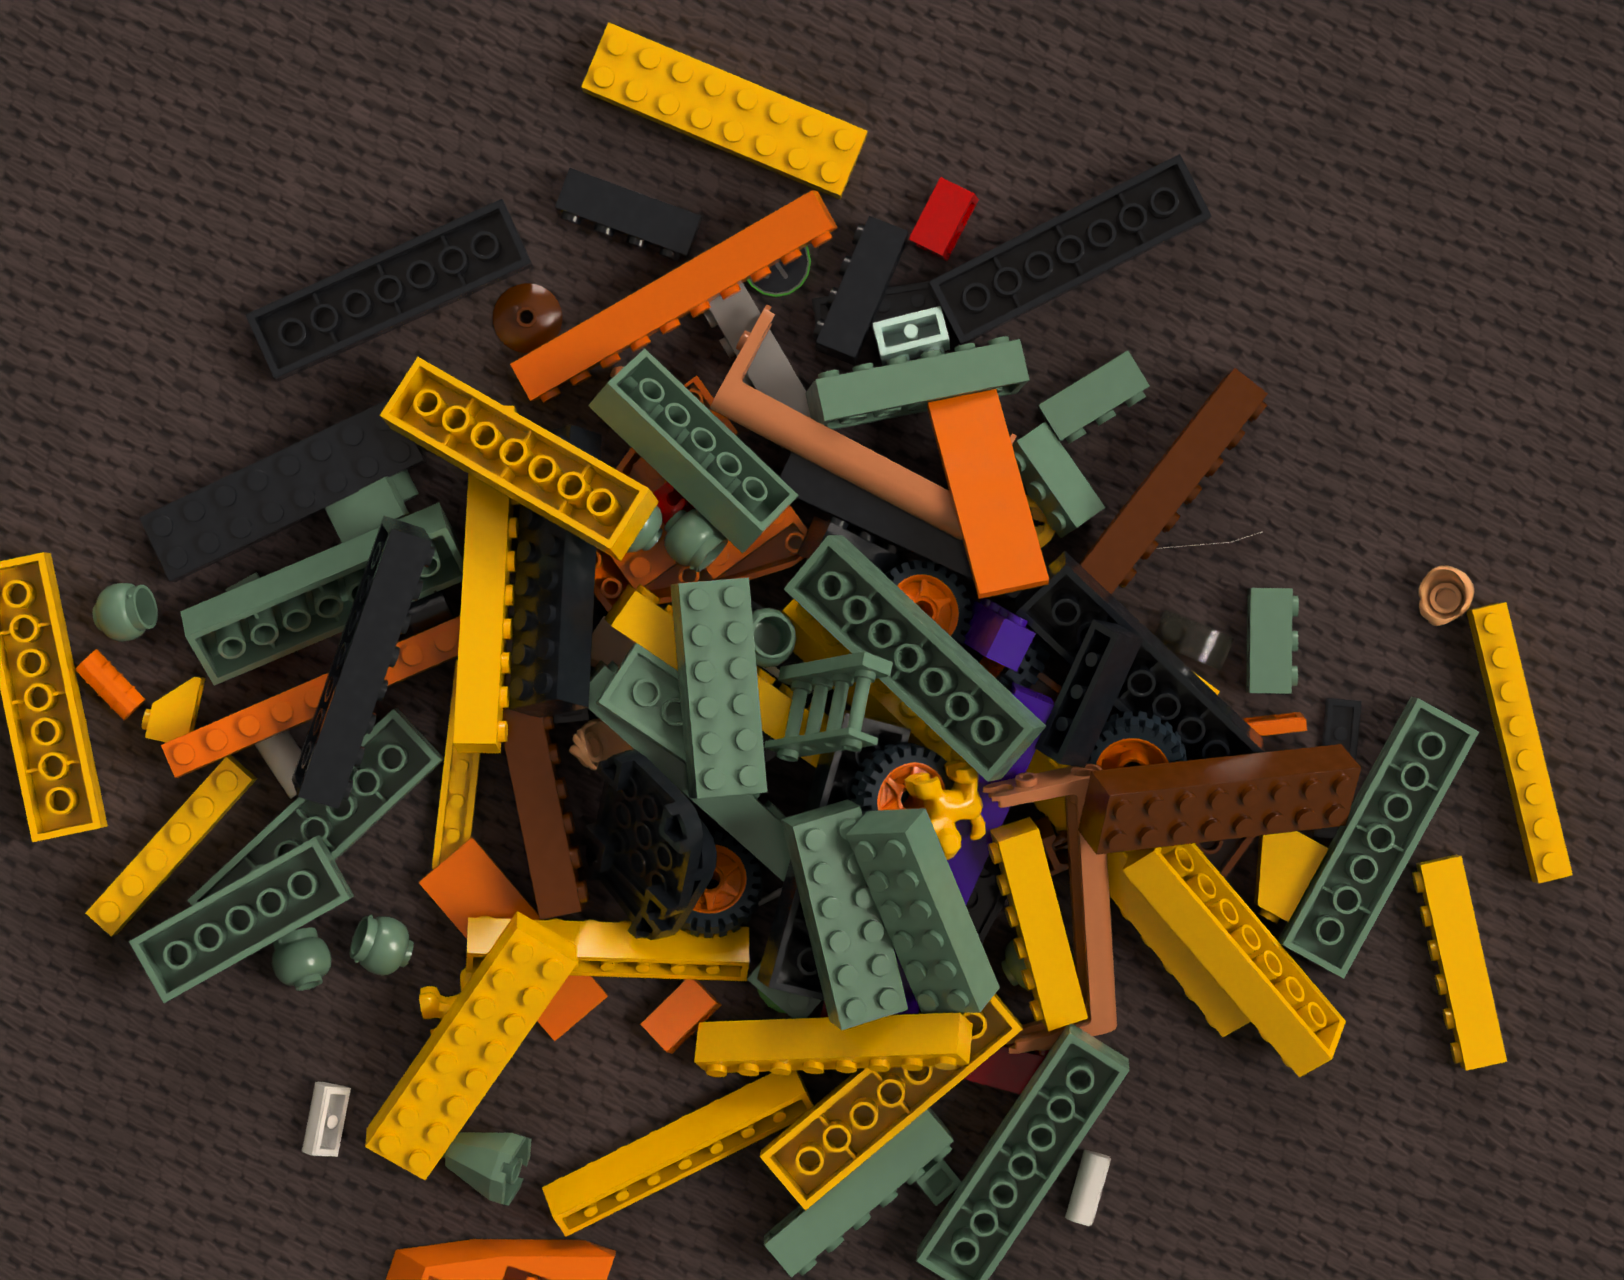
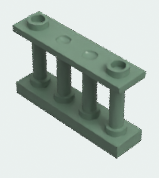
[764,651,893,762]

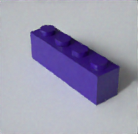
[963,598,1036,672]

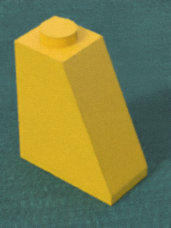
[1254,831,1329,924]

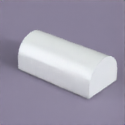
[255,730,301,799]
[302,1082,351,1157]
[1065,1150,1111,1226]

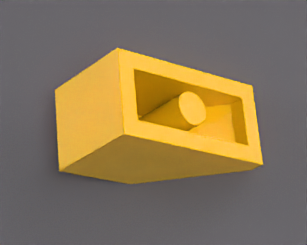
[142,676,206,743]

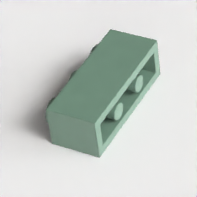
[1037,351,1150,444]
[1012,421,1106,538]
[1246,588,1299,694]

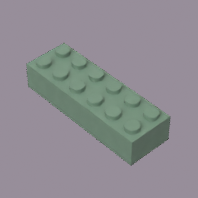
[805,336,1030,430]
[588,348,799,553]
[670,577,767,799]
[781,799,908,1030]
[846,808,1000,1013]
[129,835,354,1003]
[764,1107,954,1278]

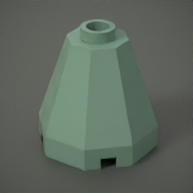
[442,1132,531,1206]

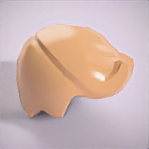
[1419,565,1474,626]
[569,718,634,771]

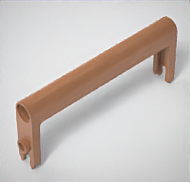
[710,305,1017,541]
[983,764,1117,1054]

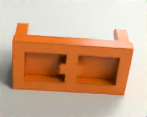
[640,979,722,1054]

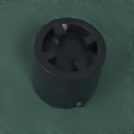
[408,590,455,635]

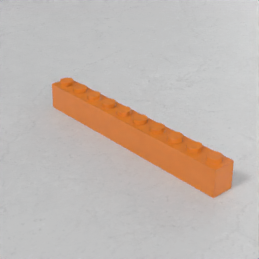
[510,190,838,403]
[161,616,460,778]

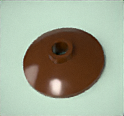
[493,283,562,353]

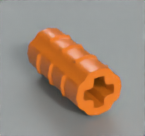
[75,649,146,720]

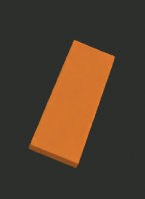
[927,389,1049,599]
[419,836,608,1041]

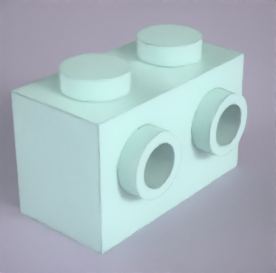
[872,306,950,366]

